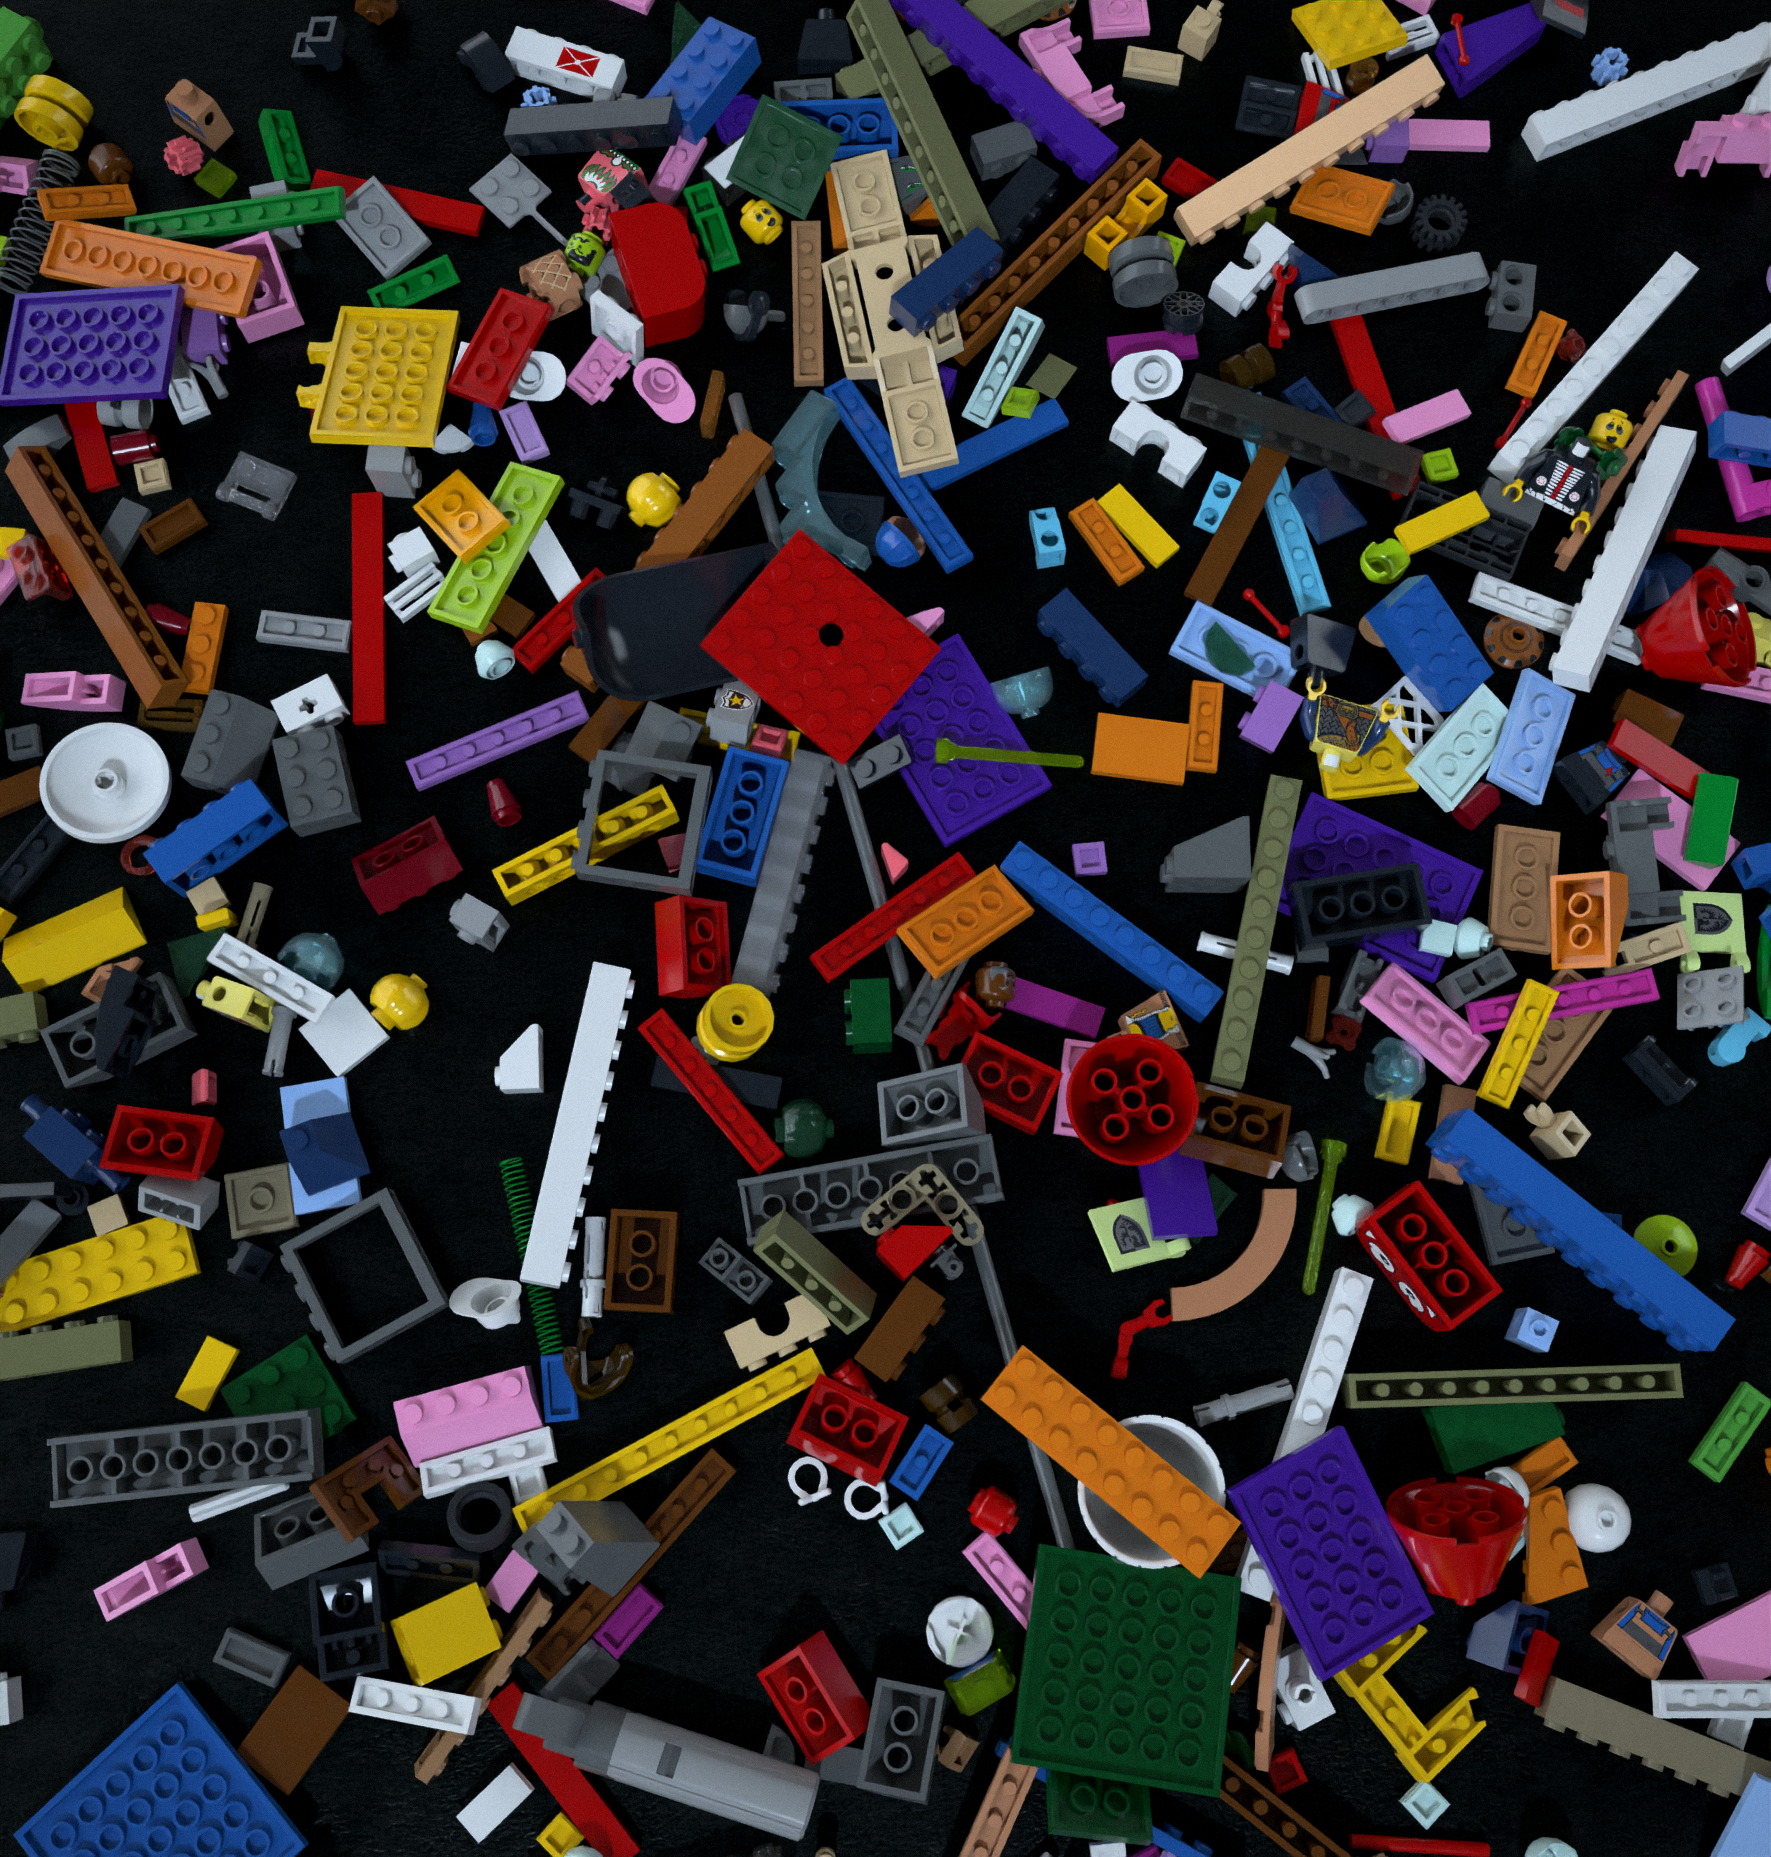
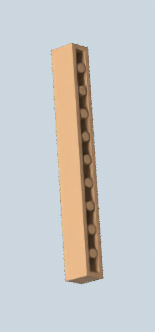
[1173,54,1445,246]

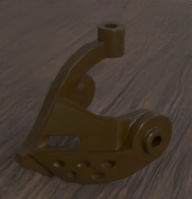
[563,1317,633,1400]

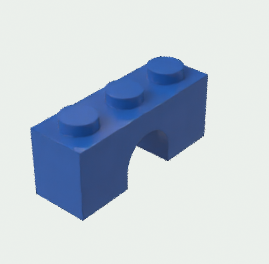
[1731,842,1771,940]

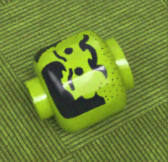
[563,231,606,278]

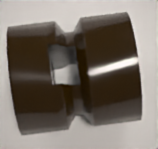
[1219,343,1276,397]
[919,1372,981,1436]

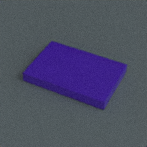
[1138,1148,1218,1241]

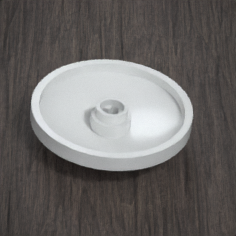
[39,723,172,843]

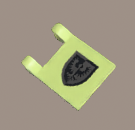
[1679,891,1751,973]
[1088,1197,1191,1272]

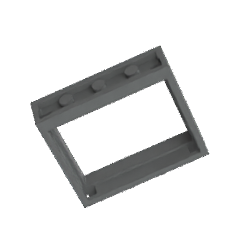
[571,749,713,897]
[280,1188,449,1364]

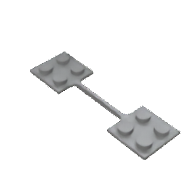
[469,153,631,311]

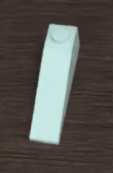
[961,306,1045,429]

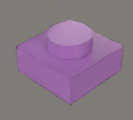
[1071,841,1108,877]

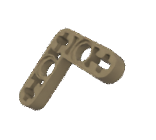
[861,1164,984,1246]

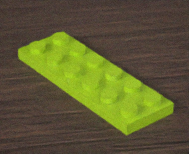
[427,461,565,634]

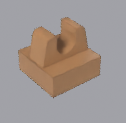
[937,1725,979,1773]

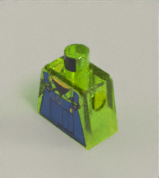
[944,1648,1016,1716]

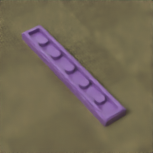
[406,690,590,791]

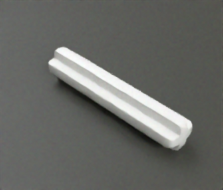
[189,1482,290,1522]

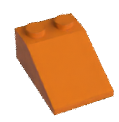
[1550,871,1628,970]

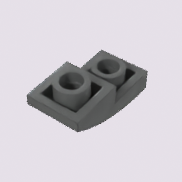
[3,414,72,459]
[698,1237,773,1307]

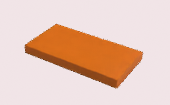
[896,864,1034,980]

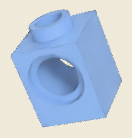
[1504,1307,1559,1353]

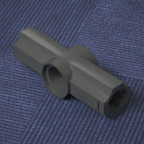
[1704,546,1771,616]

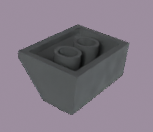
[181,689,280,795]
[877,1063,986,1151]
[254,1492,369,1590]
[856,1677,947,1805]

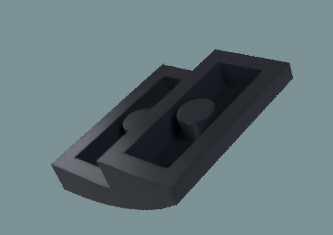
[1234,75,1302,141]

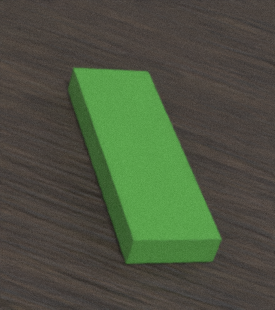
[1688,1382,1771,1483]

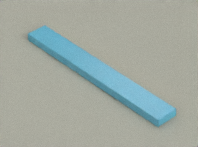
[1231,392,1331,616]

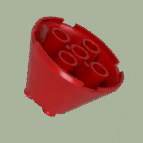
[1636,566,1757,687]
[1066,1034,1199,1166]
[1386,1476,1528,1606]

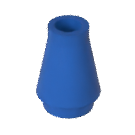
[468,402,498,446]

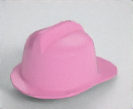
[633,358,696,423]

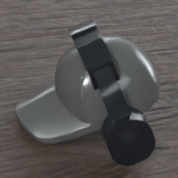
[723,289,786,342]

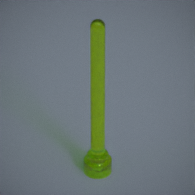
[935,738,1084,768]
[1302,1139,1348,1295]

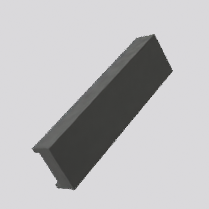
[737,1133,1005,1247]
[47,1407,325,1508]

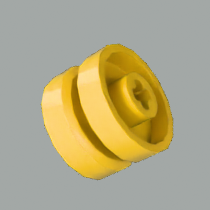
[14,74,93,151]
[696,983,774,1062]

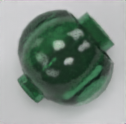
[774,1099,834,1160]

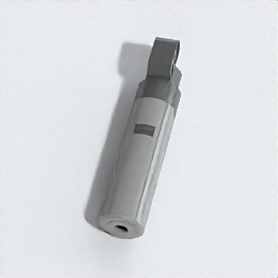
[512,1692,820,1842]

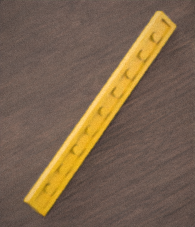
[512,1347,826,1533]

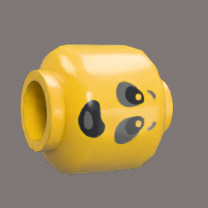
[740,199,783,245]
[1588,409,1633,452]

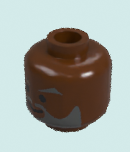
[974,962,1016,1010]

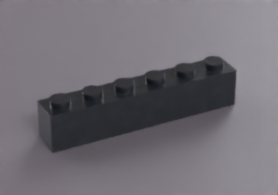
[504,96,683,157]

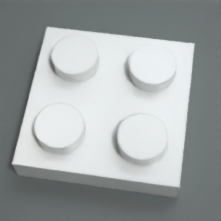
[590,290,644,367]

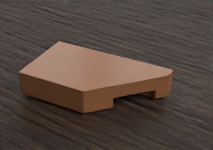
[81,957,144,1003]

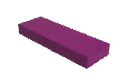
[1106,331,1199,369]
[1005,977,1106,1039]

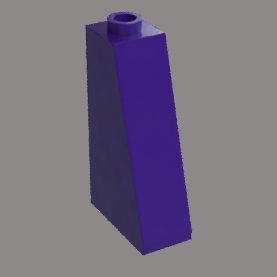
[1435,2,1547,98]

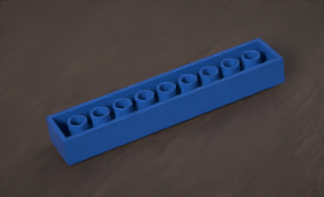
[1425,1108,1736,1352]

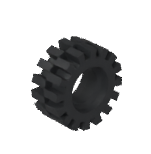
[1409,194,1468,254]

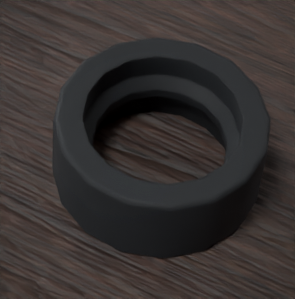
[447,1481,514,1553]

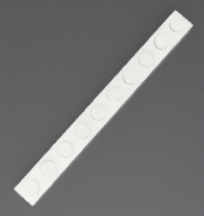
[1521,21,1771,162]
[1487,251,1699,484]
[1549,425,1697,693]
[520,962,636,1289]
[1235,1267,1374,1602]

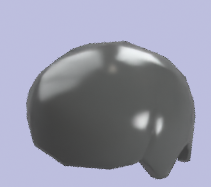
[1378,179,1414,225]
[1281,1130,1319,1182]

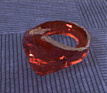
[120,835,157,876]

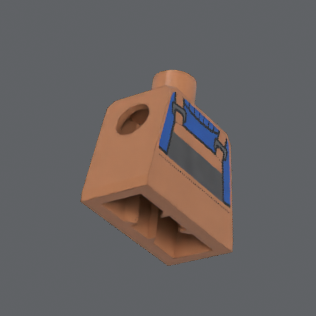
[165,79,234,152]
[1590,1590,1678,1680]

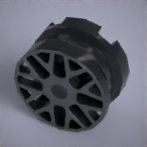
[1162,291,1205,336]

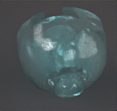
[990,666,1053,719]
[277,932,344,992]
[1364,1037,1426,1103]

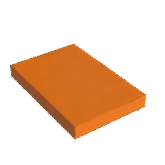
[1290,166,1395,236]
[1091,713,1190,786]

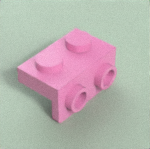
[565,335,632,406]

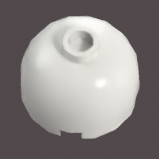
[1564,1483,1632,1553]

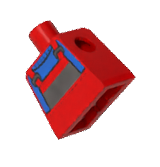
[1292,81,1350,136]

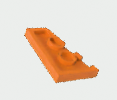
[1522,1486,1588,1606]

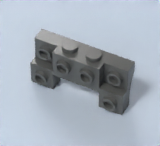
[1603,796,1687,927]

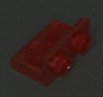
[6,534,74,601]

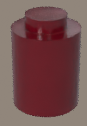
[110,429,161,466]
[1451,782,1501,830]

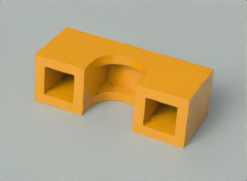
[1083,177,1168,271]

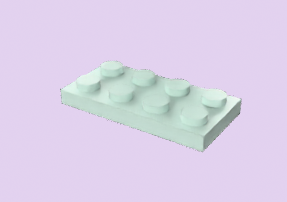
[1405,683,1509,812]

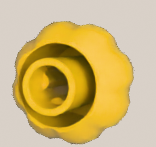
[627,473,681,527]
[370,973,429,1030]

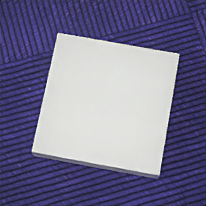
[299,989,390,1077]

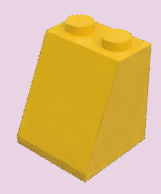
[389,1582,503,1686]

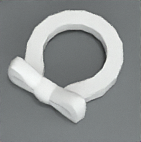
[788,1457,832,1506]
[844,1478,889,1520]

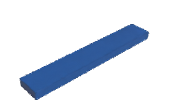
[917,399,1069,493]

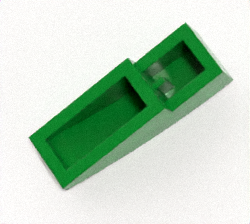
[683,180,741,273]

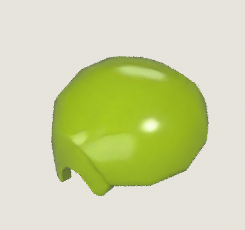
[1360,538,1411,584]

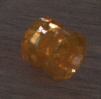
[1345,57,1379,94]

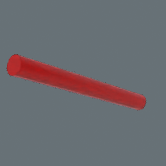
[1349,1834,1490,1857]

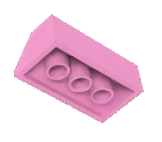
[393,1366,545,1468]

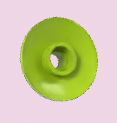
[1633,1215,1698,1276]

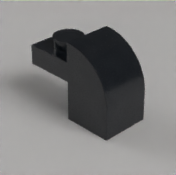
[291,16,349,72]
[456,31,516,94]
[610,171,659,209]

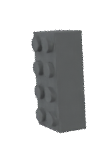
[40,972,198,1093]

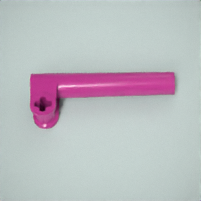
[1695,377,1771,522]

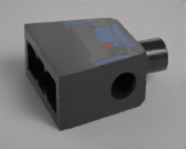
[1552,740,1630,815]

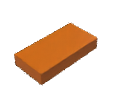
[1508,1436,1579,1493]

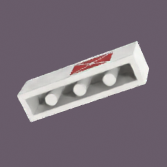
[504,26,627,99]

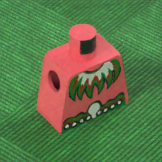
[576,150,649,214]

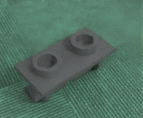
[928,1243,963,1280]

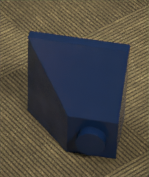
[1288,468,1368,545]
[1625,551,1693,620]
[279,1112,372,1196]
[1466,1600,1550,1675]

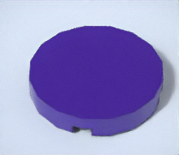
[715,94,760,147]

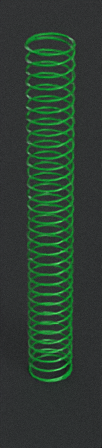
[499,1157,565,1355]

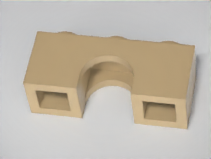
[724,1295,831,1372]

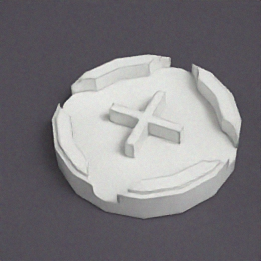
[926,1595,994,1668]

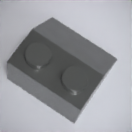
[625,700,706,782]

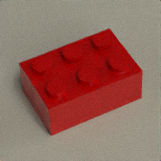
[961,1031,1064,1136]

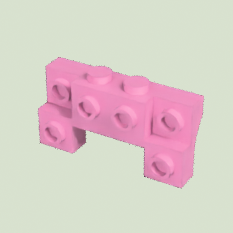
[1018,18,1125,129]
[1674,113,1771,178]

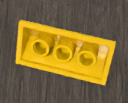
[2,887,147,993]

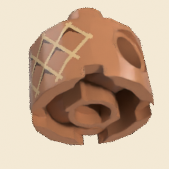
[519,249,583,322]

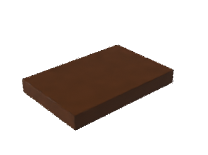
[236,1663,351,1796]

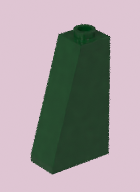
[1421,1402,1566,1474]

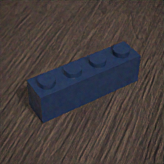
[889,226,1003,337]
[1037,588,1149,708]

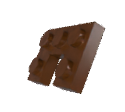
[309,1435,423,1544]

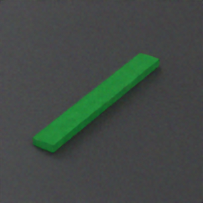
[125,186,346,242]

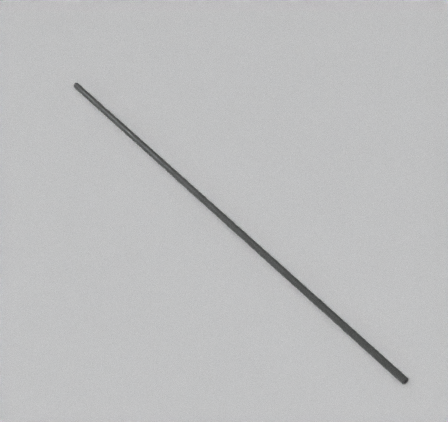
[728,393,1076,1550]

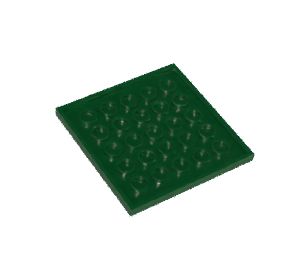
[1009,1544,1242,1798]

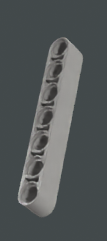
[1294,252,1490,325]

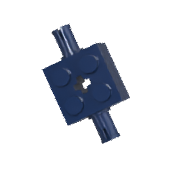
[20,1094,130,1193]

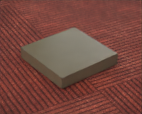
[224,1162,300,1240]

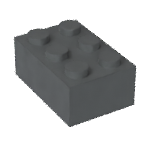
[272,724,362,837]

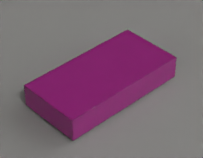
[593,1582,665,1659]

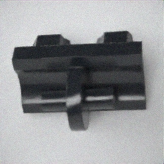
[568,476,628,531]

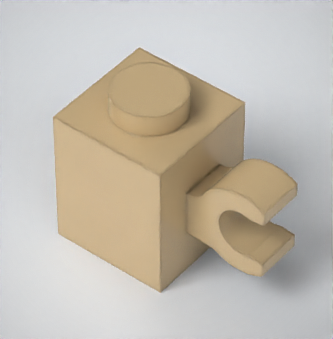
[1177,0,1224,61]
[1523,1102,1591,1160]

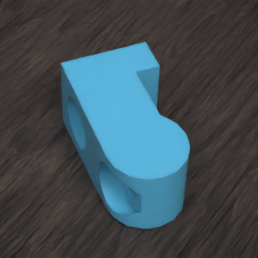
[1193,471,1241,534]
[1029,507,1066,569]
[1707,1007,1771,1067]

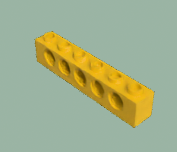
[492,784,680,906]

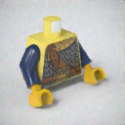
[1299,677,1400,773]

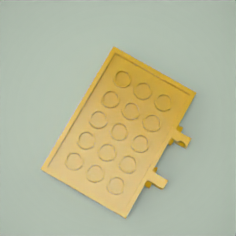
[296,306,460,448]

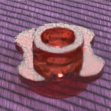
[1557,329,1587,364]
[1326,1015,1362,1051]

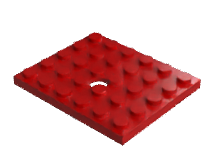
[700,528,942,767]

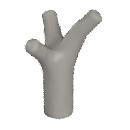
[189,355,229,399]
[1291,1036,1336,1079]

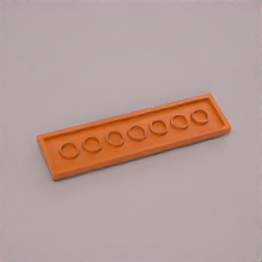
[39,220,263,319]
[980,1345,1242,1579]

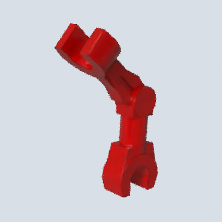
[1267,263,1297,349]
[1110,1299,1173,1380]

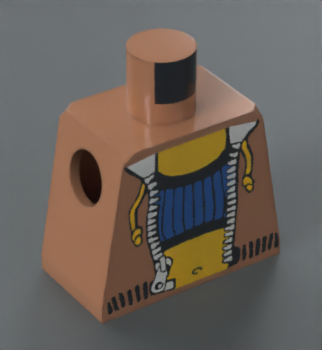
[1107,990,1189,1053]

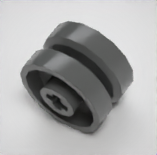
[1108,236,1179,308]

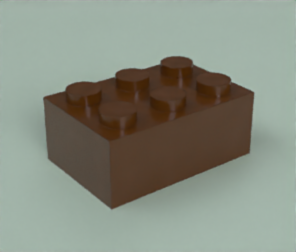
[1178,1081,1292,1179]
[604,1209,681,1314]
[854,1275,946,1382]

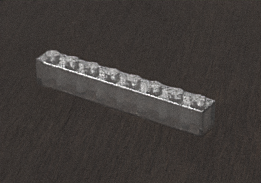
[731,748,836,1000]

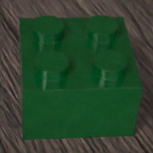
[844,978,892,1054]

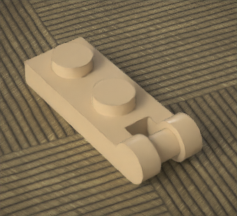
[1601,921,1692,977]

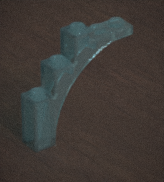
[771,389,872,571]

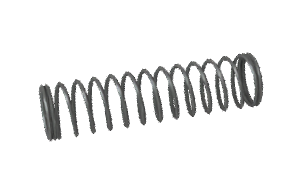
[0,149,81,295]

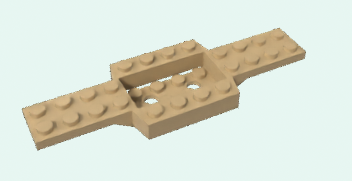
[821,149,964,478]

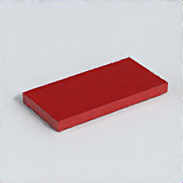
[446,287,554,411]

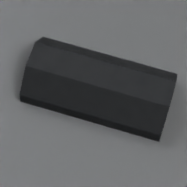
[1395,480,1532,582]

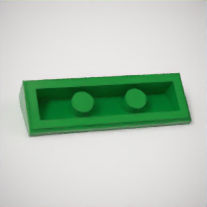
[258,108,312,191]
[367,254,460,309]
[1683,773,1739,869]

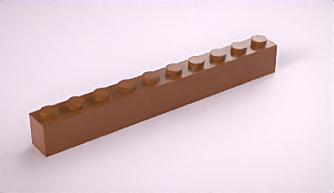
[952,138,1162,367]
[560,428,776,693]
[5,446,189,709]

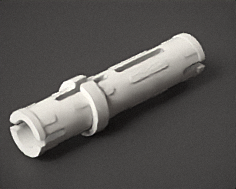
[1197,931,1294,975]
[580,1217,606,1318]

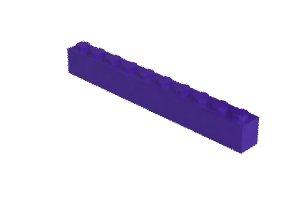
[889,0,1119,186]

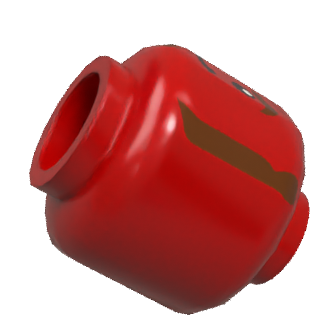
[967,1485,1019,1538]

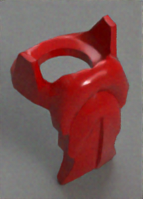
[925,982,1002,1061]

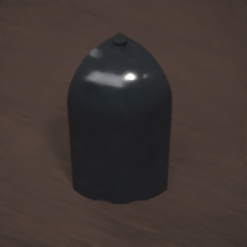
[572,542,779,701]

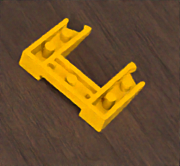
[1333,1624,1486,1784]

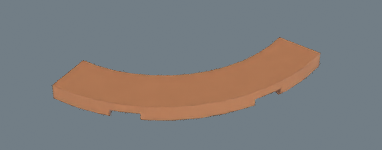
[1170,1189,1297,1321]
[1255,1590,1286,1772]

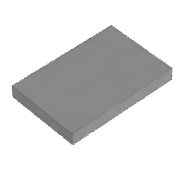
[335,176,432,281]

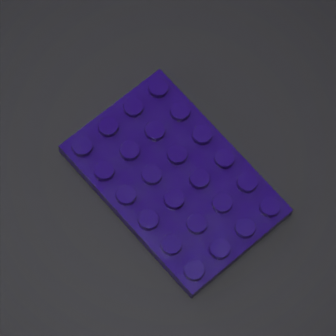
[0,284,185,407]
[874,633,1052,848]
[1277,792,1483,983]
[1226,1425,1434,1682]

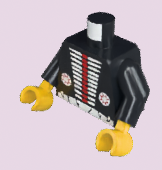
[1502,437,1601,535]

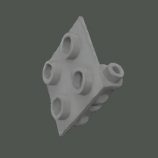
[1677,965,1750,1031]

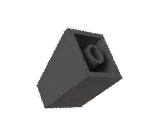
[1160,816,1251,893]
[536,1500,661,1597]

